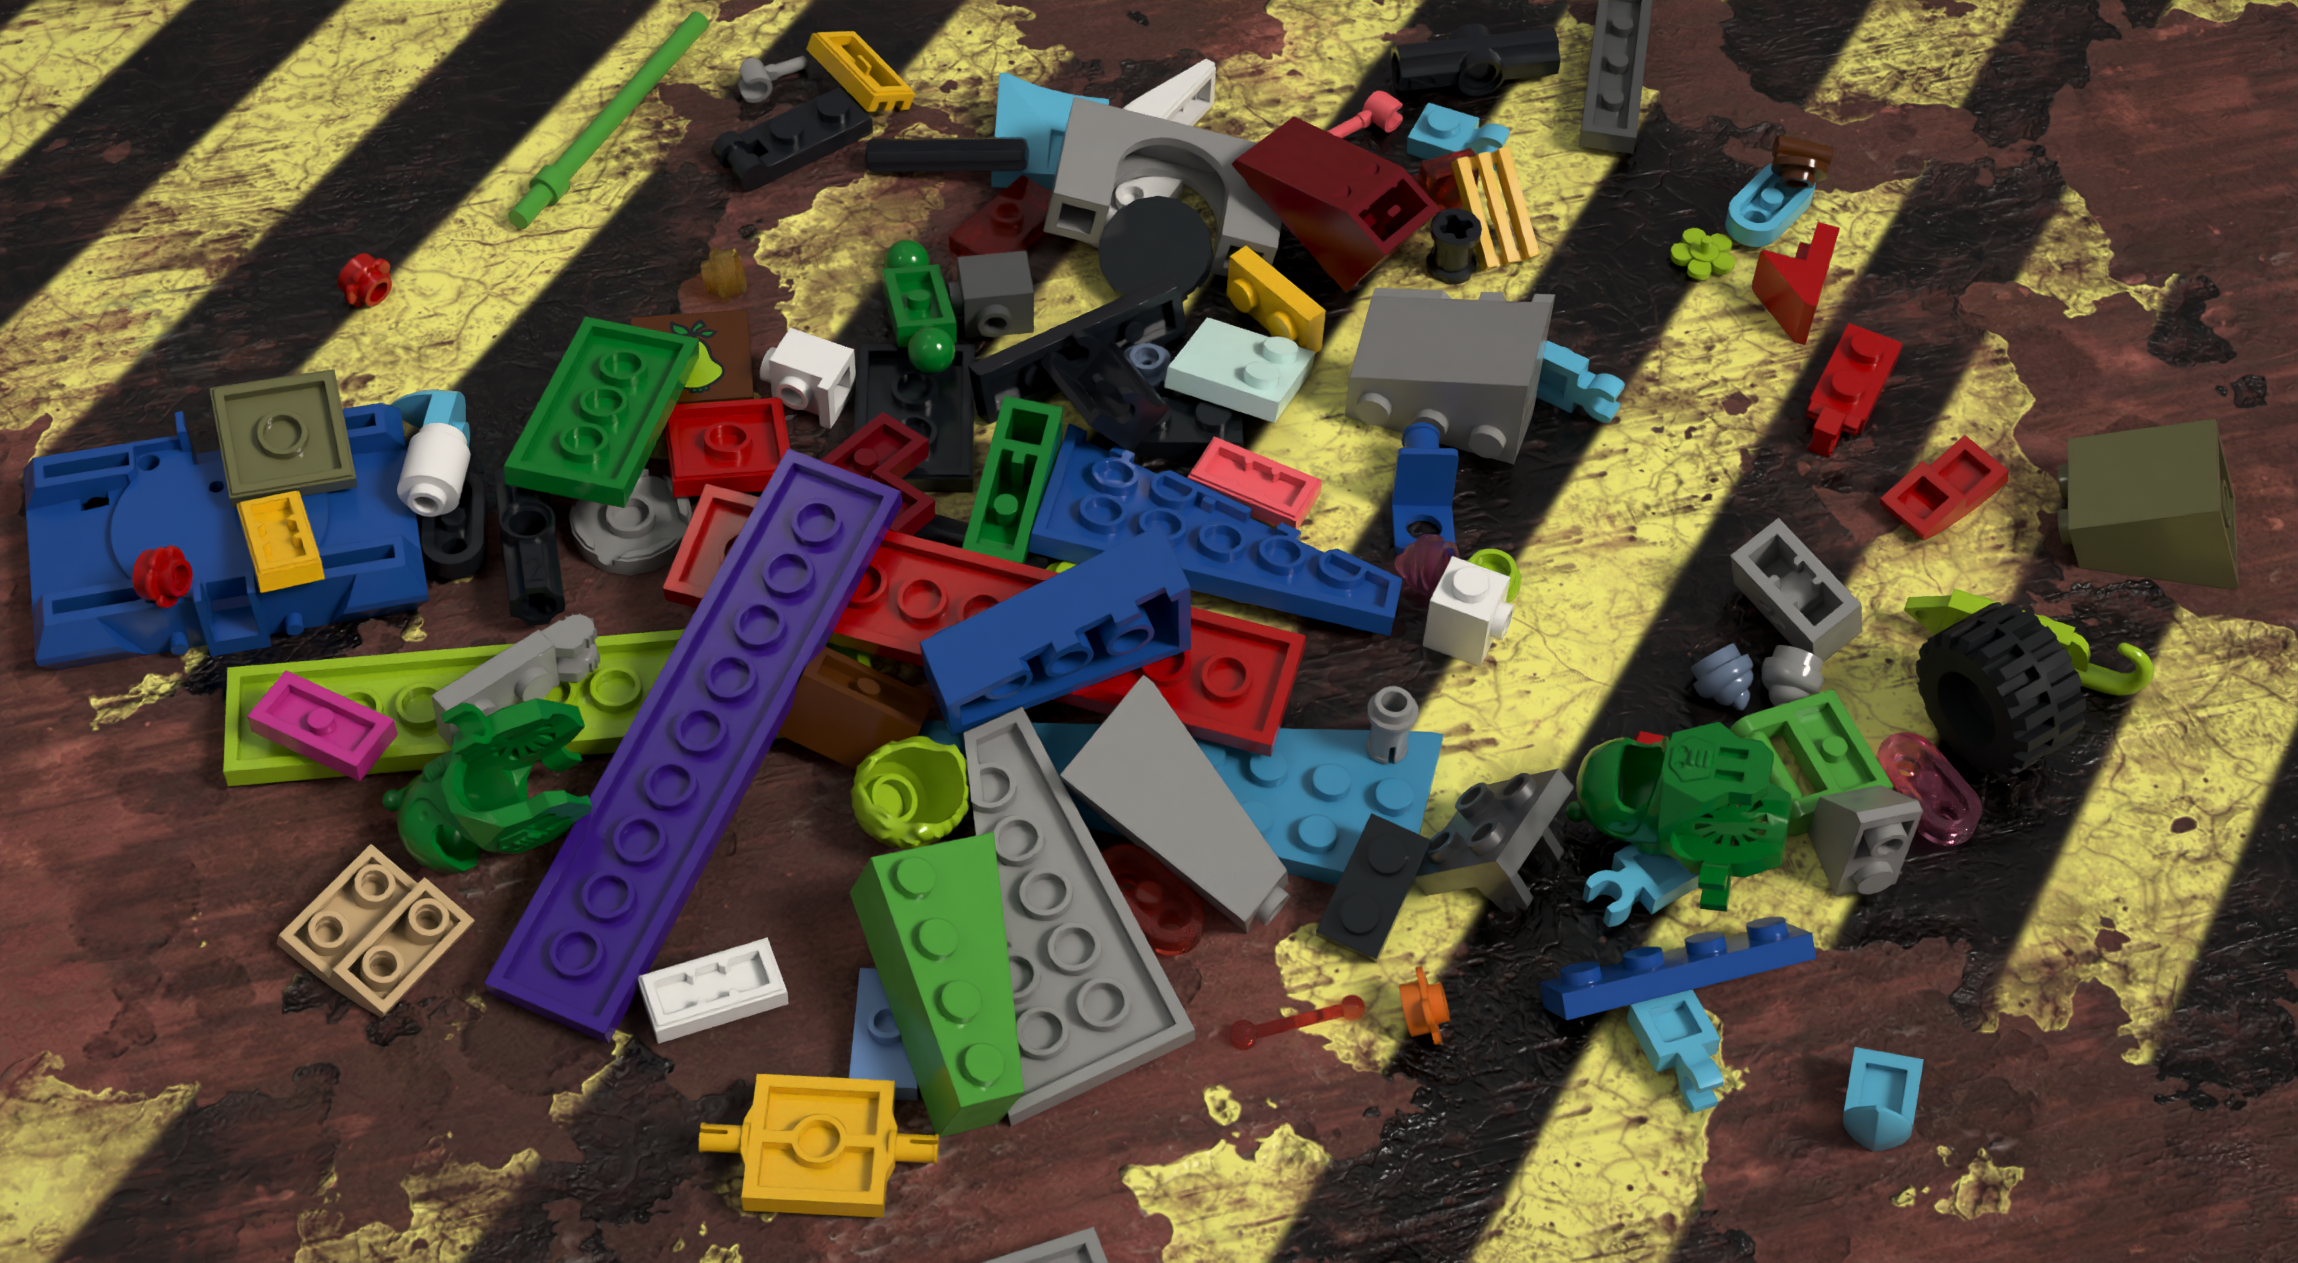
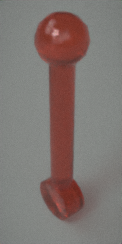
[1230,994,1366,1050]

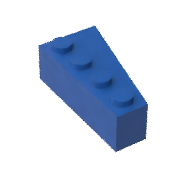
[920,524,1191,736]

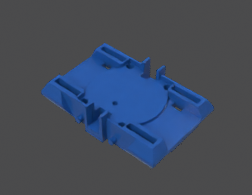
[23,403,429,670]

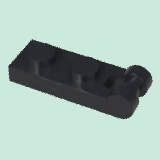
[711,86,873,191]

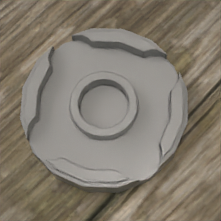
[569,469,692,575]

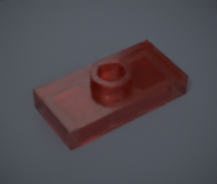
[949,175,1051,257]

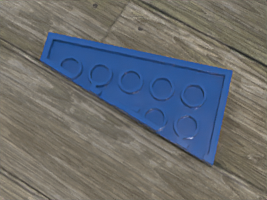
[1028,423,1403,636]

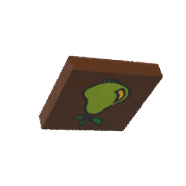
[630,309,754,404]

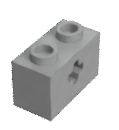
[1730,518,1862,662]

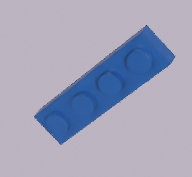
[1540,917,1816,1020]

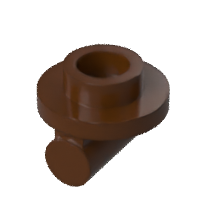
[1771,135,1833,189]

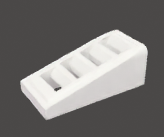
[1122,59,1216,126]

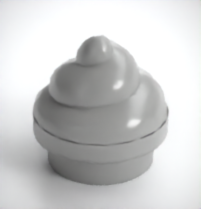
[1761,645,1825,707]

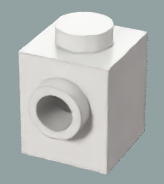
[1423,556,1515,667]

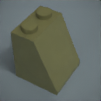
[2058,419,2239,589]

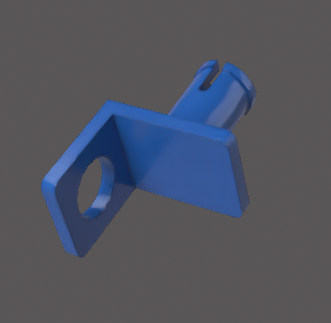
[1391,422,1458,556]

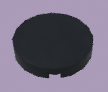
[1098,196,1214,302]

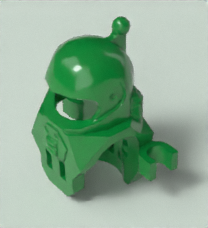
[382,698,592,874]
[1566,722,1792,912]

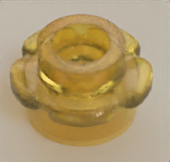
[701,246,747,303]

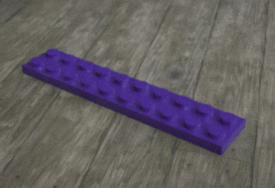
[484,448,903,1044]

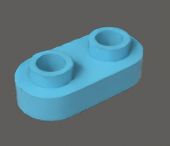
[1725,163,1816,247]

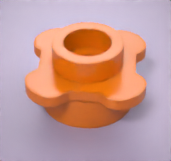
[1399,966,1450,1045]

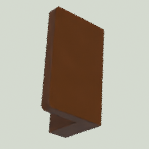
[778,646,934,770]

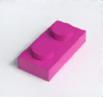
[247,670,398,782]

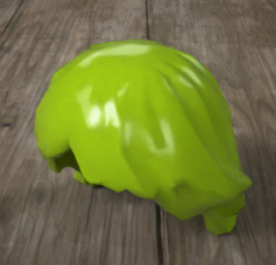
[850,736,970,849]

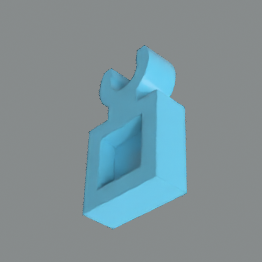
[1536,340,1625,423]
[1582,844,1699,927]

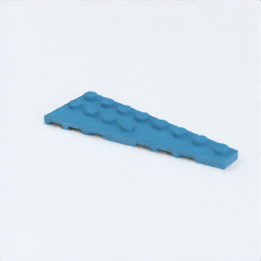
[917,720,1444,885]

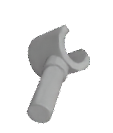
[738,56,808,103]

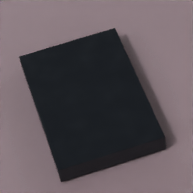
[854,344,975,492]

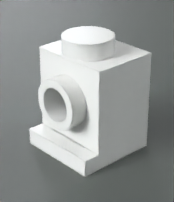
[760,328,856,429]

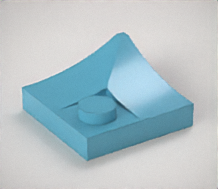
[991,73,1109,190]

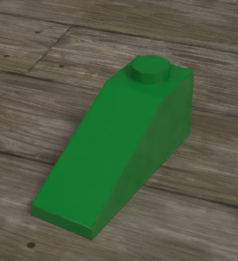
[962,396,1063,564]

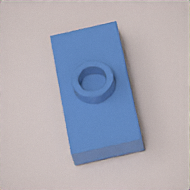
[849,968,919,1100]

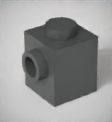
[947,251,1034,339]

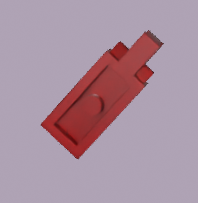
[1805,323,1903,458]

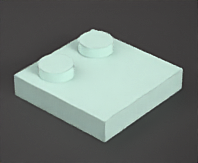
[1164,317,1315,423]

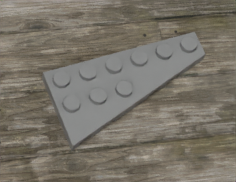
[963,707,1196,1126]

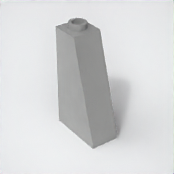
[1060,675,1290,934]

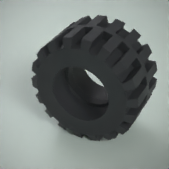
[1916,602,2086,778]

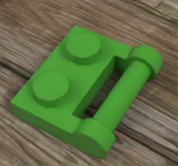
[1730,689,1894,836]

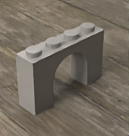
[1043,97,1282,277]

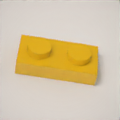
[1226,245,1326,354]

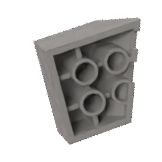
[1345,288,1555,465]

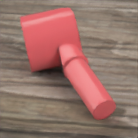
[1327,91,1403,138]

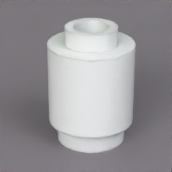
[397,423,470,517]

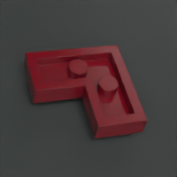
[820,412,936,536]

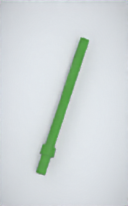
[508,11,709,229]

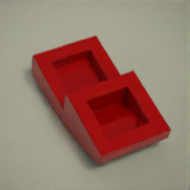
[1880,435,2009,541]

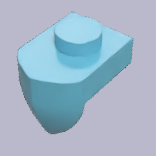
[390,389,470,448]
[1843,1047,1924,1152]

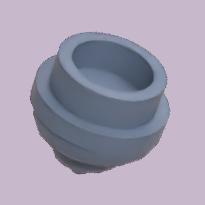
[1690,643,1753,711]

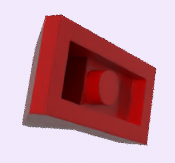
[1752,222,1840,345]

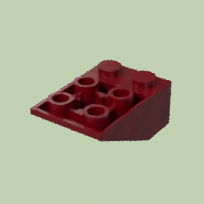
[1231,117,1441,293]

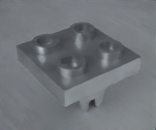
[1415,768,1574,913]

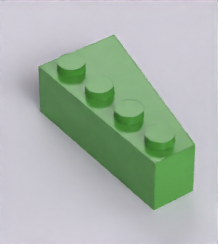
[849,832,1024,1138]

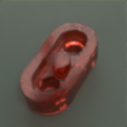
[1101,844,1205,956]

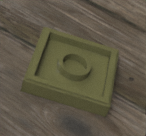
[209,369,357,508]

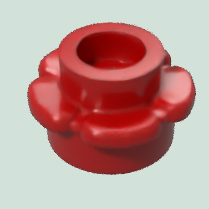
[337,253,392,308]
[132,545,193,608]

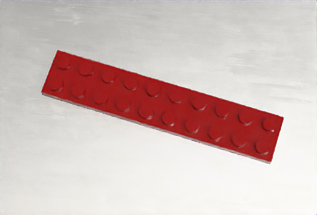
[662,484,1306,757]

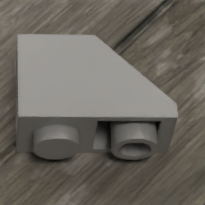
[1808,785,1923,896]

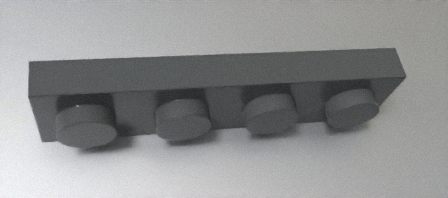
[1579,0,1653,154]

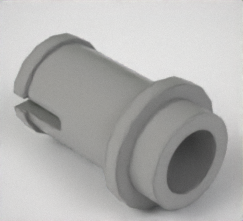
[1367,686,1418,764]

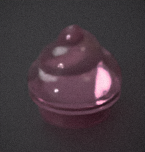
[1394,534,1460,595]

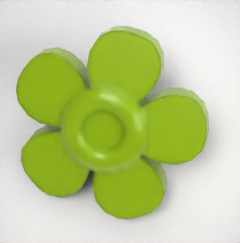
[1670,228,1736,280]

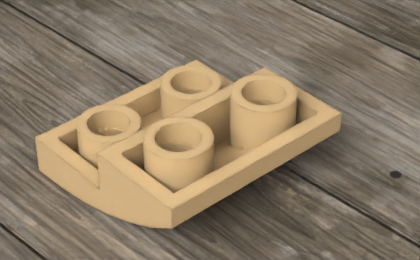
[277,844,475,1018]

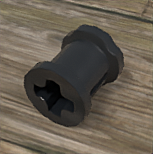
[1425,208,1482,285]

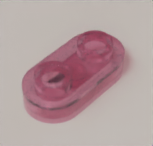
[1876,732,1982,846]

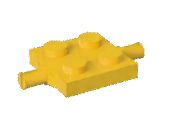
[699,1074,939,1218]

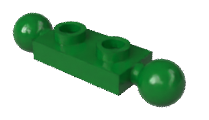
[882,240,957,374]

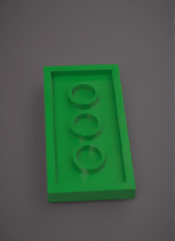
[504,317,699,508]

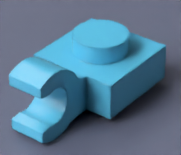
[1407,103,1510,170]
[1626,989,1724,1113]

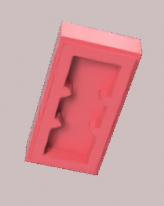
[1187,436,1322,530]

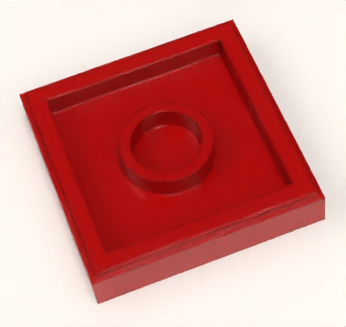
[664,397,791,498]

